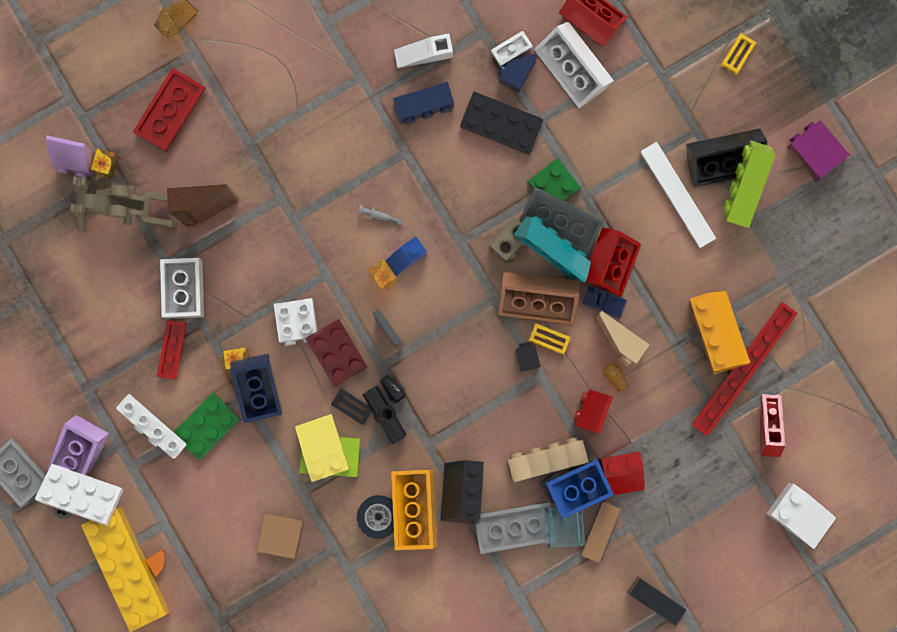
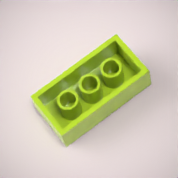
[723,141,776,228]

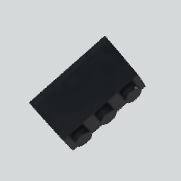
[440,460,484,524]

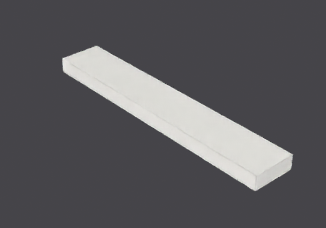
[640,142,716,249]

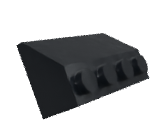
[686,128,767,187]

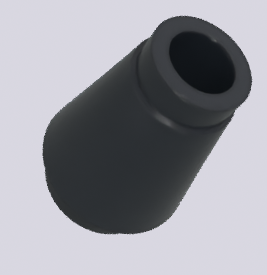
[380,375,407,404]

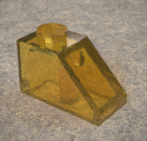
[154,0,199,38]

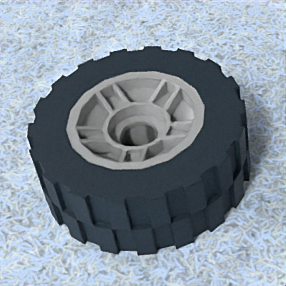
[357,495,394,539]

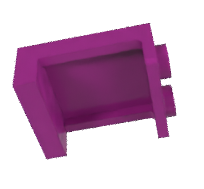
[787,120,850,182]

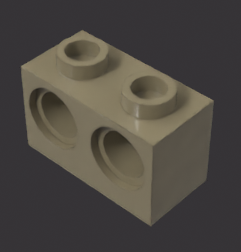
[489,217,527,263]

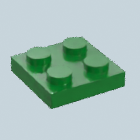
[528,158,581,201]

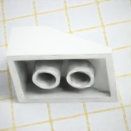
[766,483,836,549]

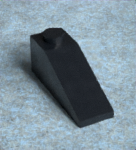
[627,576,686,626]

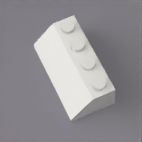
[534,22,614,108]

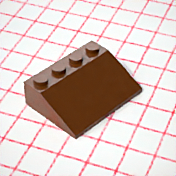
[167,184,238,227]

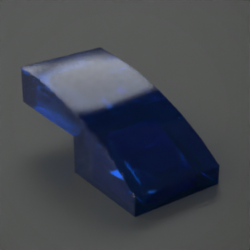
[583,286,627,318]

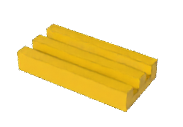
[720,33,757,75]
[528,323,571,355]

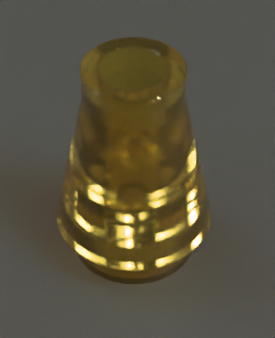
[603,362,628,392]

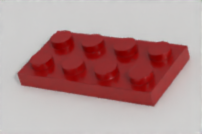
[133,68,206,152]

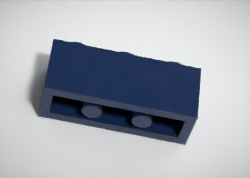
[393,82,454,125]

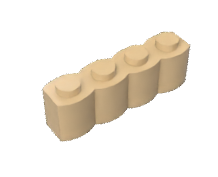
[507,437,589,482]

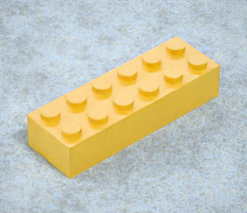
[81,507,170,632]

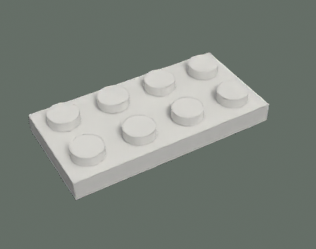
[35,464,124,526]

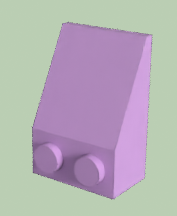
[46,135,95,179]
[47,415,109,476]

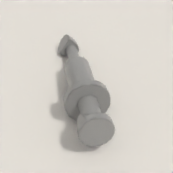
[358,205,403,225]

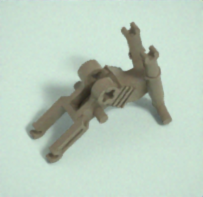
[70,177,177,231]

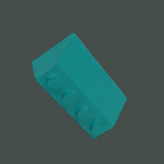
[514,216,591,282]

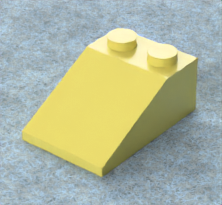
[295,414,351,482]

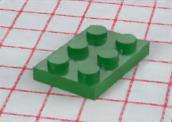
[174,392,241,461]

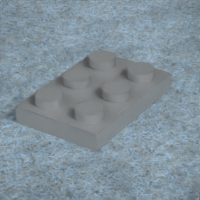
[0,438,46,507]

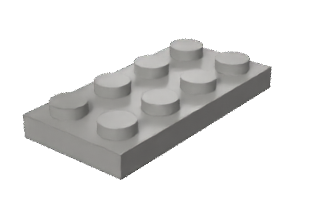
[475,502,557,554]

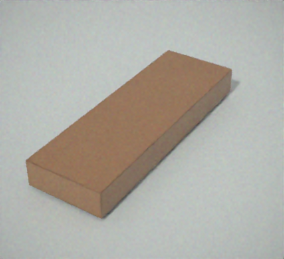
[581,501,620,563]

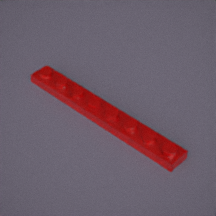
[691,302,798,436]

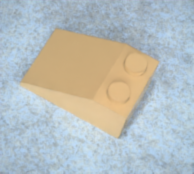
[596,311,650,366]

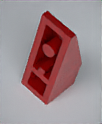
[760,394,786,457]

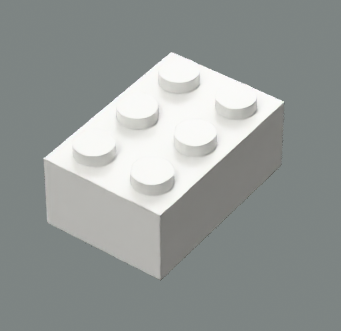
[160,258,204,319]

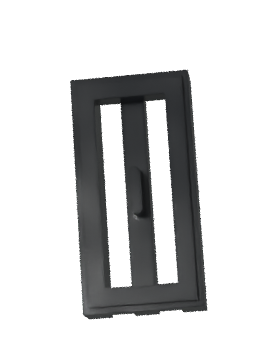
[331,388,372,425]

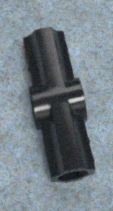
[362,385,407,444]

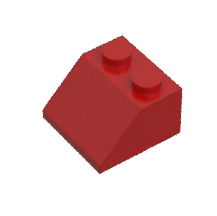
[573,389,613,434]
[599,452,645,496]

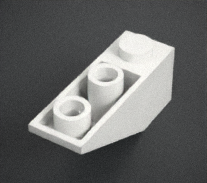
[394,34,453,69]

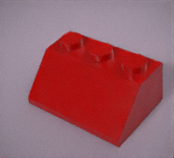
[559,0,628,47]
[585,227,641,297]

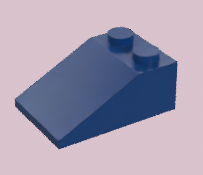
[545,459,614,519]

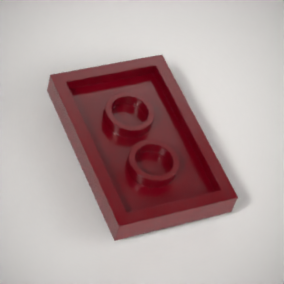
[305,319,368,387]

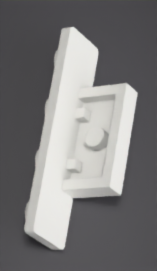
[117,394,187,459]

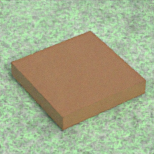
[257,513,303,559]

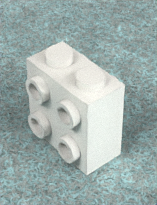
[274,298,318,346]

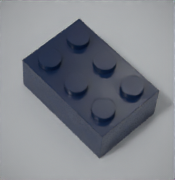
[230,353,282,423]

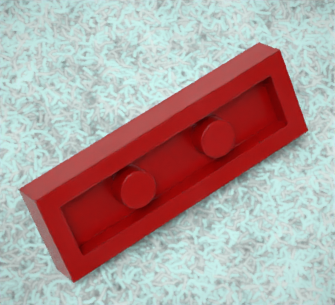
[157,320,187,380]

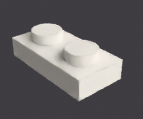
[491,31,533,67]

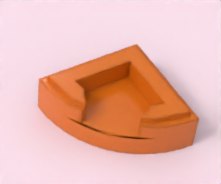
[145,549,166,577]

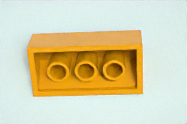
[689,291,750,375]
[391,469,438,550]

